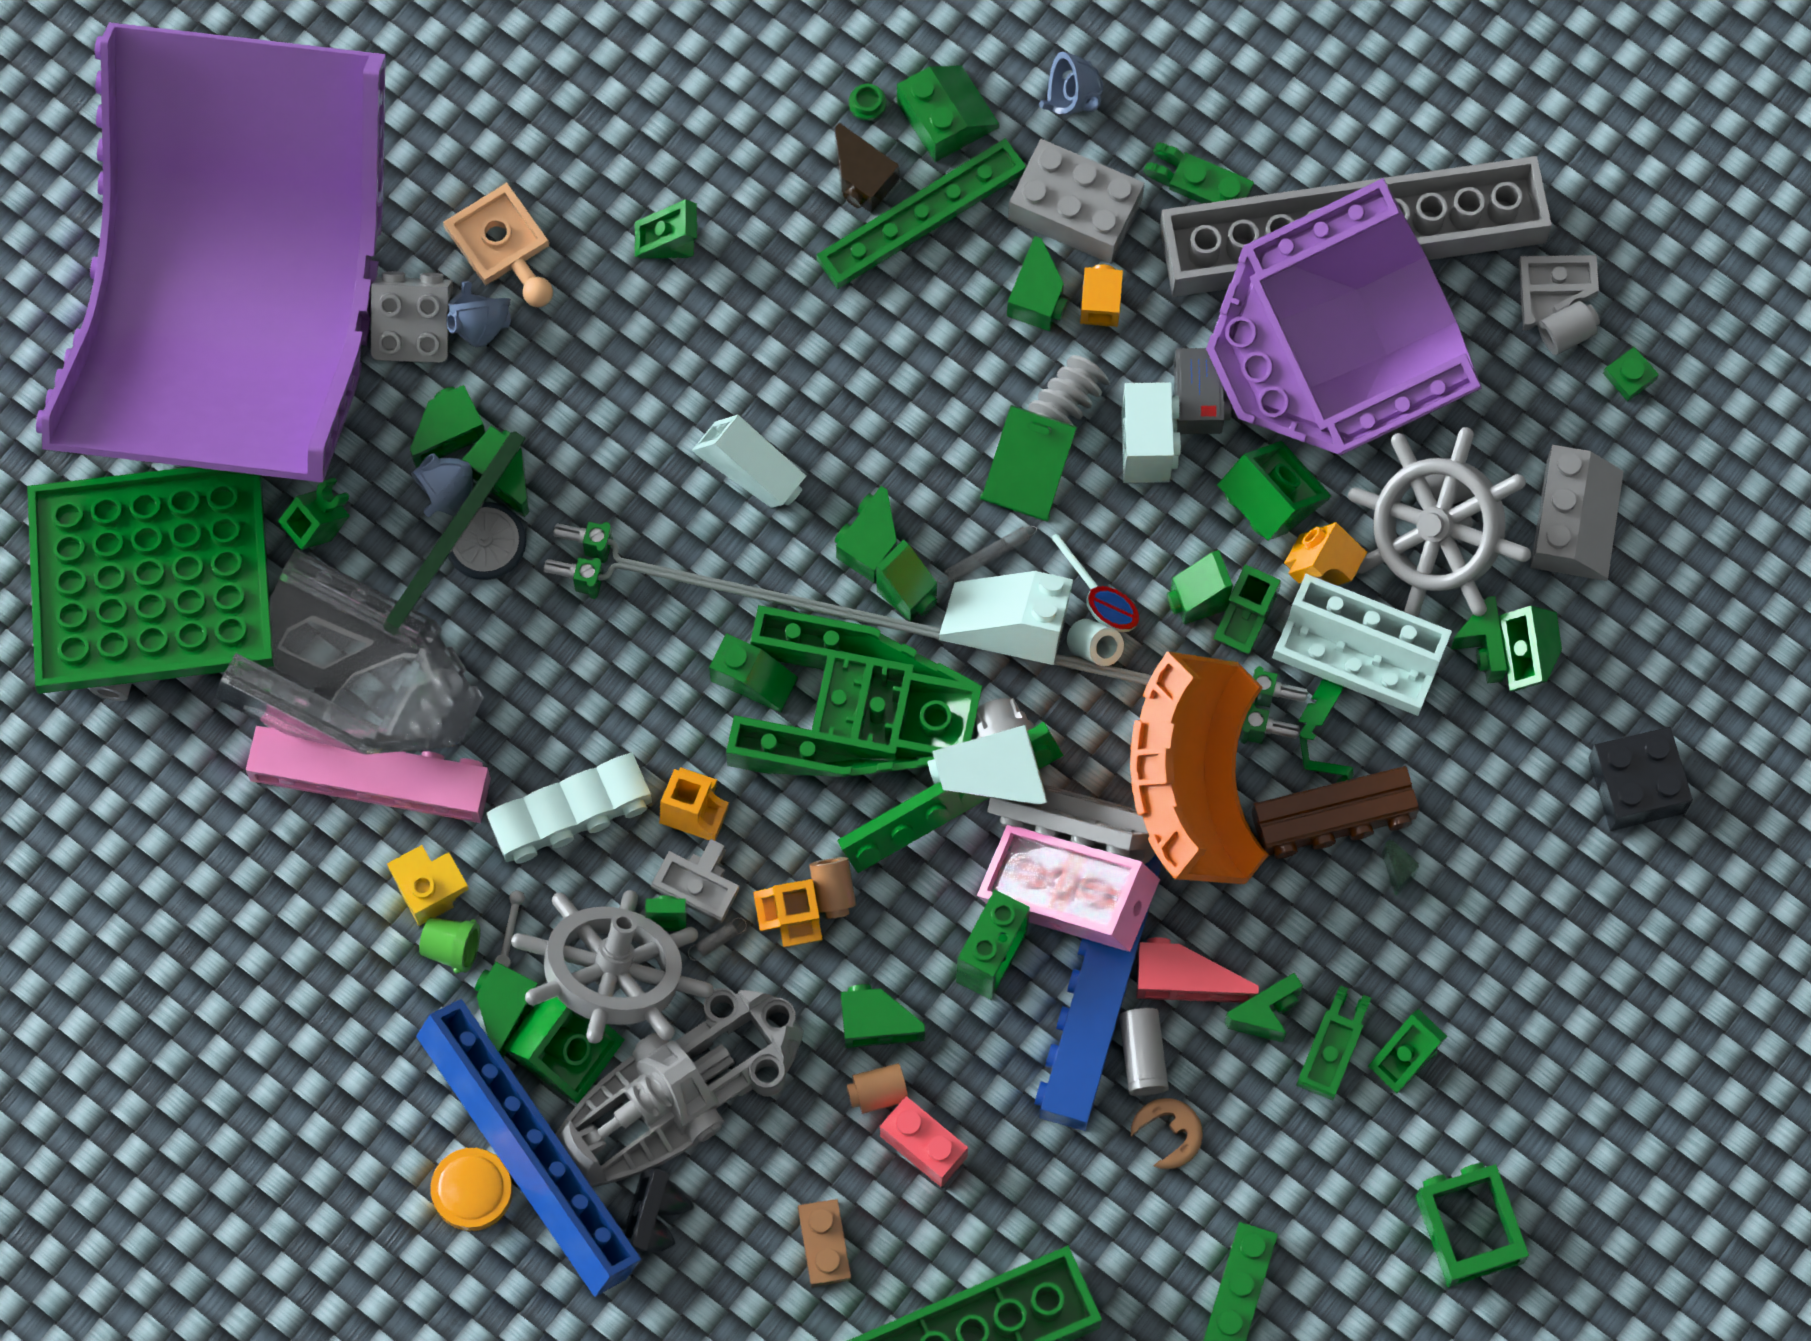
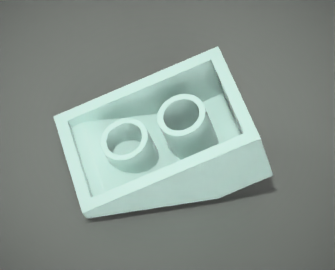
[939,571,1073,665]

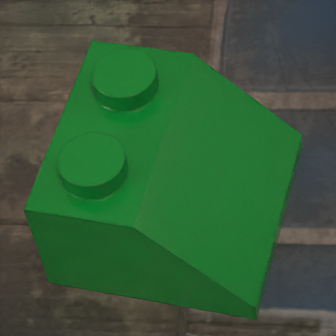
[897,65,1000,162]
[1217,440,1332,541]
[503,997,625,1104]

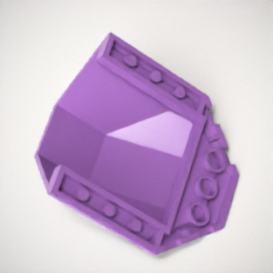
[1206,178,1482,455]

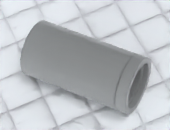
[1119,1008,1169,1096]

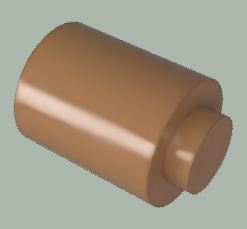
[809,857,856,918]
[846,1063,908,1114]

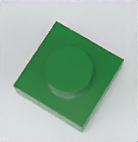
[1603,347,1659,402]
[645,895,687,931]

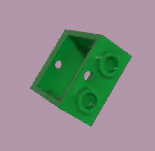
[956,889,1030,1000]
[1415,1162,1529,1288]

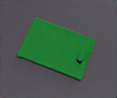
[980,405,1077,522]

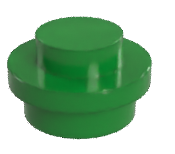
[849,83,886,121]

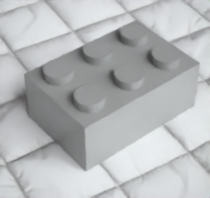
[1008,139,1145,264]

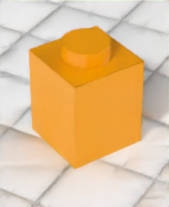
[1080,264,1123,327]

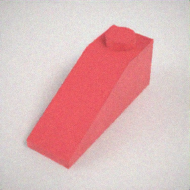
[1136,937,1259,1003]

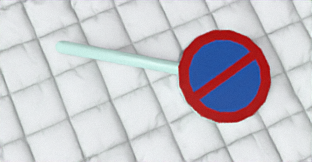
[1052,534,1139,632]

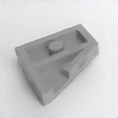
[1519,255,1599,330]

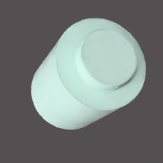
[1067,619,1124,666]

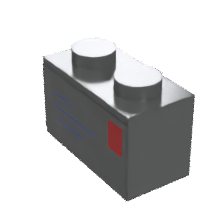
[1174,348,1231,434]

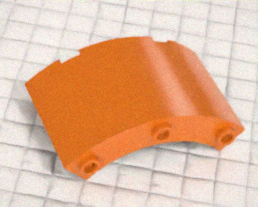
[1130,651,1269,884]

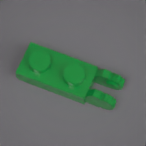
[1143,142,1254,204]
[1296,985,1371,1101]

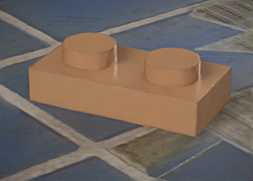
[798,1199,851,1287]

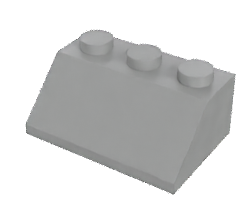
[1530,445,1624,581]

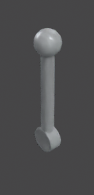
[495,890,525,968]

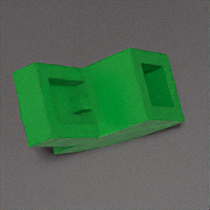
[1213,564,1281,655]

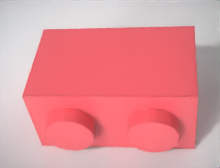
[880,1096,968,1188]

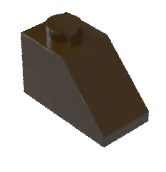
[835,123,899,213]

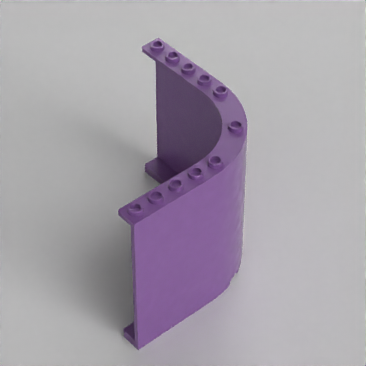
[36,22,386,483]

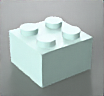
[1121,383,1181,483]

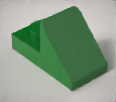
[635,199,697,259]
[1451,596,1507,683]
[1224,972,1303,1042]
[1368,1009,1448,1093]

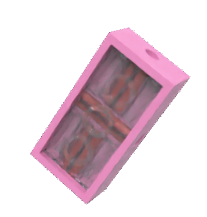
[977,825,1160,952]

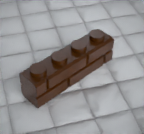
[1251,766,1419,859]

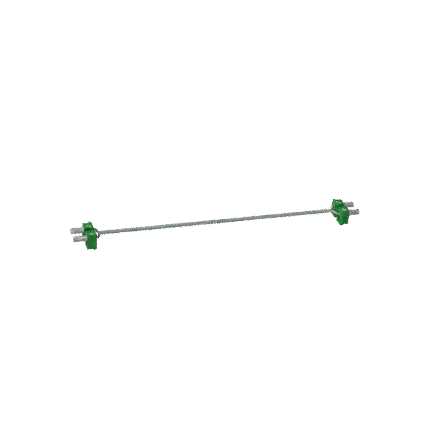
[544,522,1308,744]

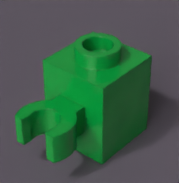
[278,478,350,550]

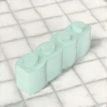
[486,752,652,864]

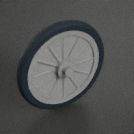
[448,502,526,580]

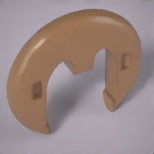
[1130,1098,1203,1169]

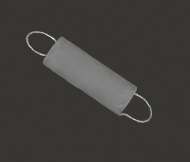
[688,918,747,961]

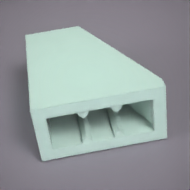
[692,415,806,508]
[928,725,1048,804]

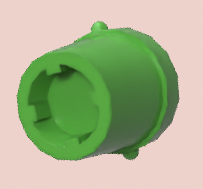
[419,918,481,974]

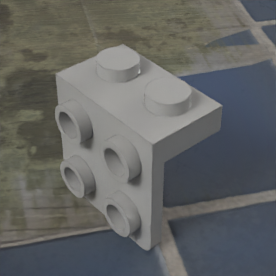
[371,271,453,363]

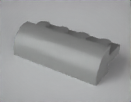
[987,784,1155,864]

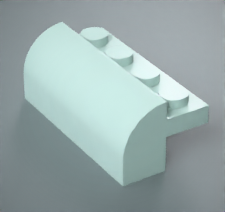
[1272,574,1452,716]

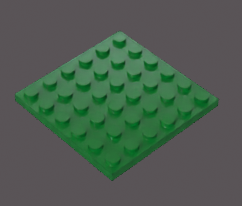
[27,467,274,694]

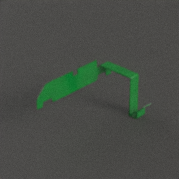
[1298,679,1354,783]

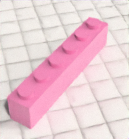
[246,724,491,823]

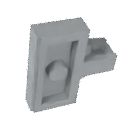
[651,839,740,923]

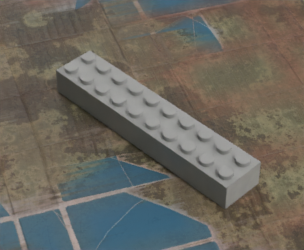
[1160,156,1552,297]

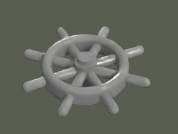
[1348,427,1531,617]
[511,890,714,1043]

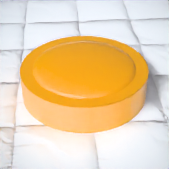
[430,1148,513,1231]

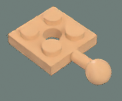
[443,183,553,307]

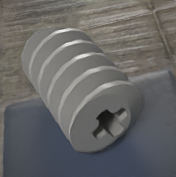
[1028,355,1110,432]

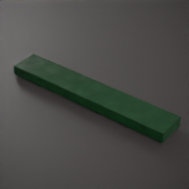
[383,431,526,636]

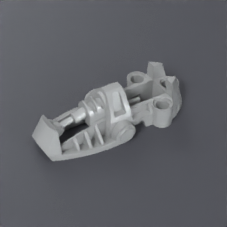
[555,988,804,1187]

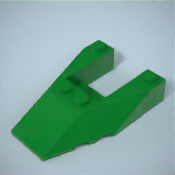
[726,605,982,777]

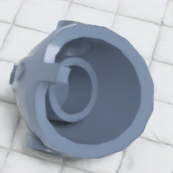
[1039,51,1103,115]
[446,281,511,348]
[411,453,473,517]

